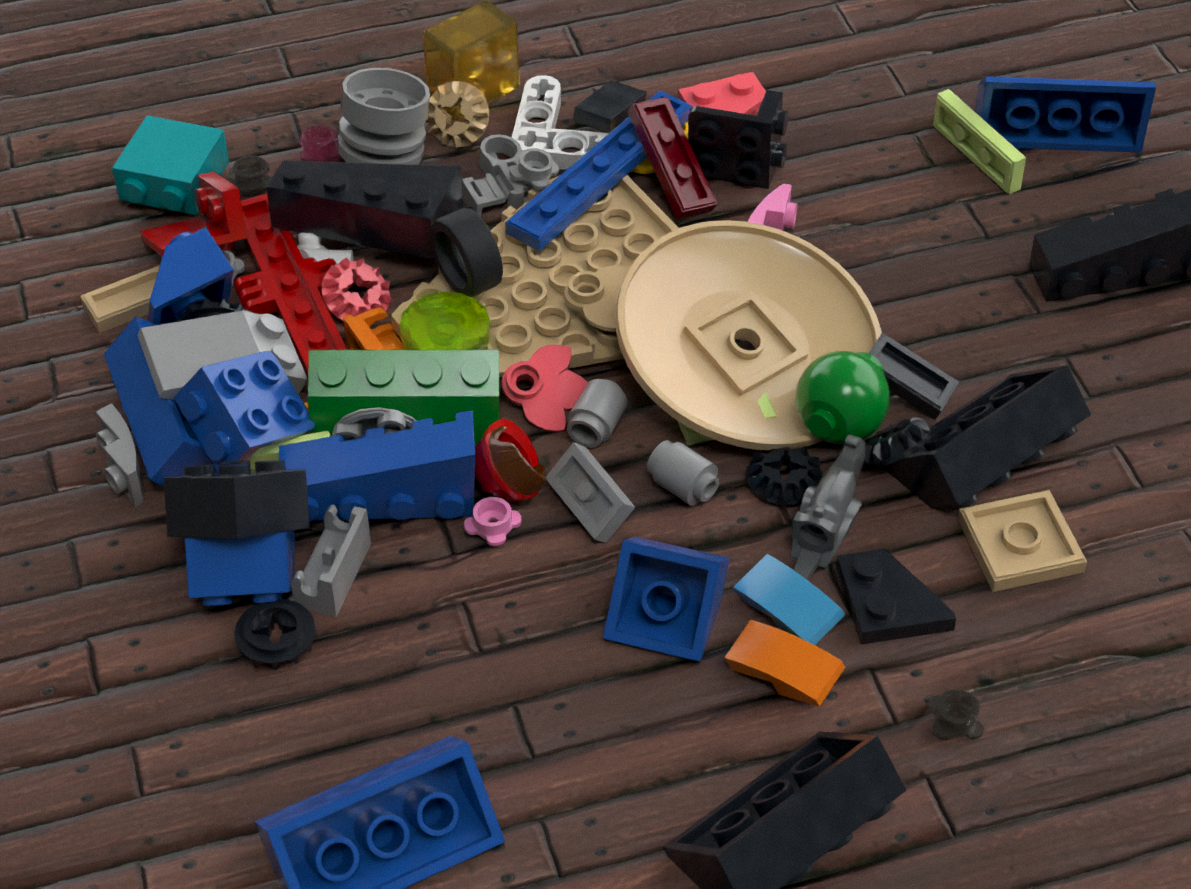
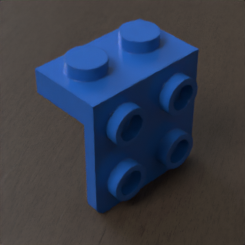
[173,351,315,471]

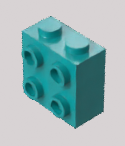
[112,115,229,215]

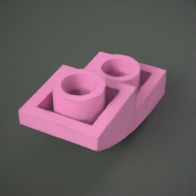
[748,184,798,231]

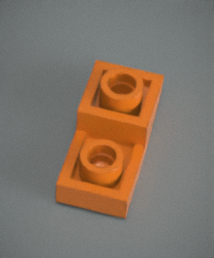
[724,620,846,707]

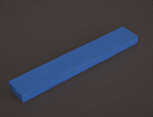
[505,90,693,251]

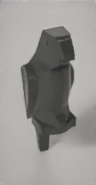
[791,434,866,580]

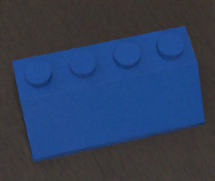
[974,76,1156,153]
[104,316,217,487]
[254,735,505,889]

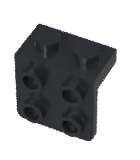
[688,90,789,189]

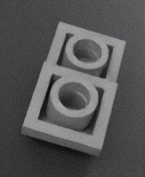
[96,403,144,507]

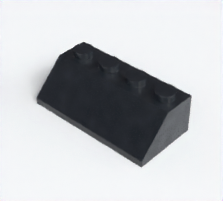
[882,365,1091,510]
[663,731,906,889]

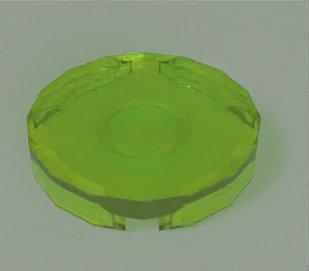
[399,292,491,350]

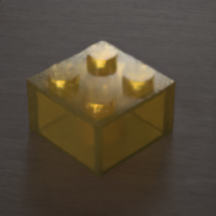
[422,0,520,120]

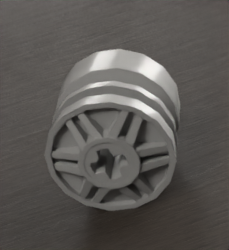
[337,68,430,165]

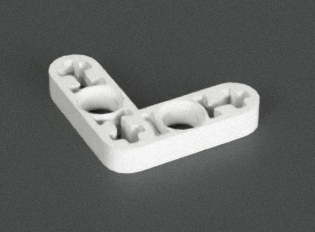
[512,75,609,170]

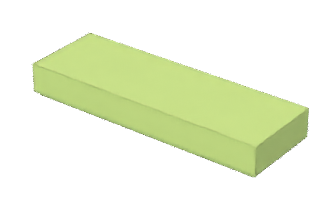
[933,89,1026,194]

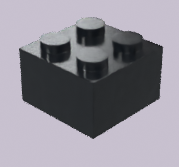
[164,460,309,538]

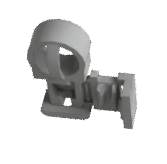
[462,134,533,217]

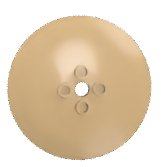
[615,220,882,450]

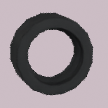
[430,208,503,299]

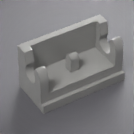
[290,505,371,617]

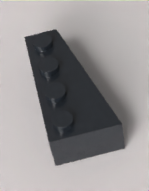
[266,161,463,260]
[1029,188,1191,302]

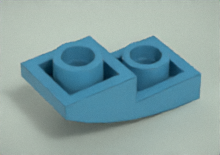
[733,554,845,645]

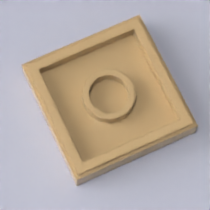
[957,490,1087,592]

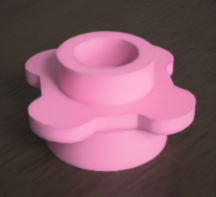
[464,497,522,546]

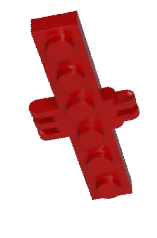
[233,194,347,378]

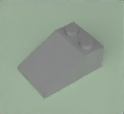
[137,311,308,400]

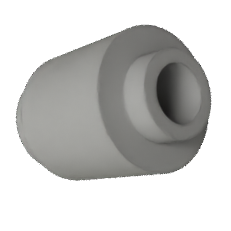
[567,379,628,448]
[647,440,719,506]

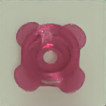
[298,125,340,162]

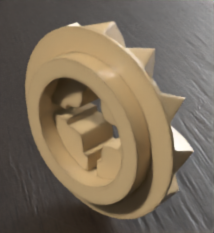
[427,81,489,148]

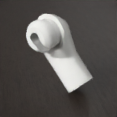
[297,233,354,264]

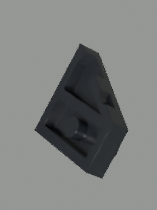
[836,549,956,645]

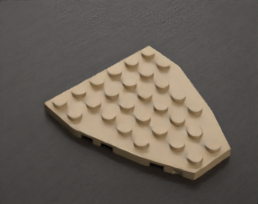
[391,175,679,377]

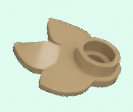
[564,265,630,332]

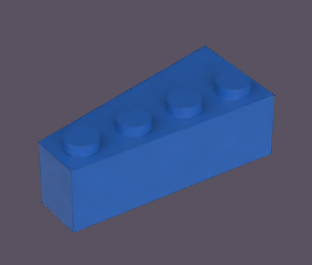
[279,410,475,521]

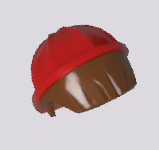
[474,418,546,502]

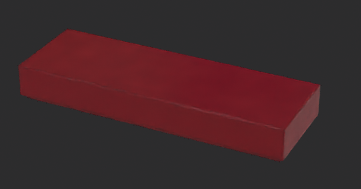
[627,97,718,219]

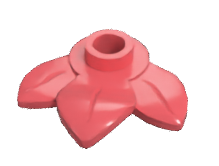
[502,345,588,432]

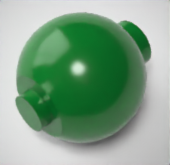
[795,351,890,445]

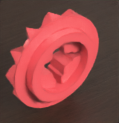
[322,257,392,321]

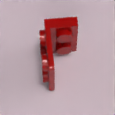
[140,171,248,257]

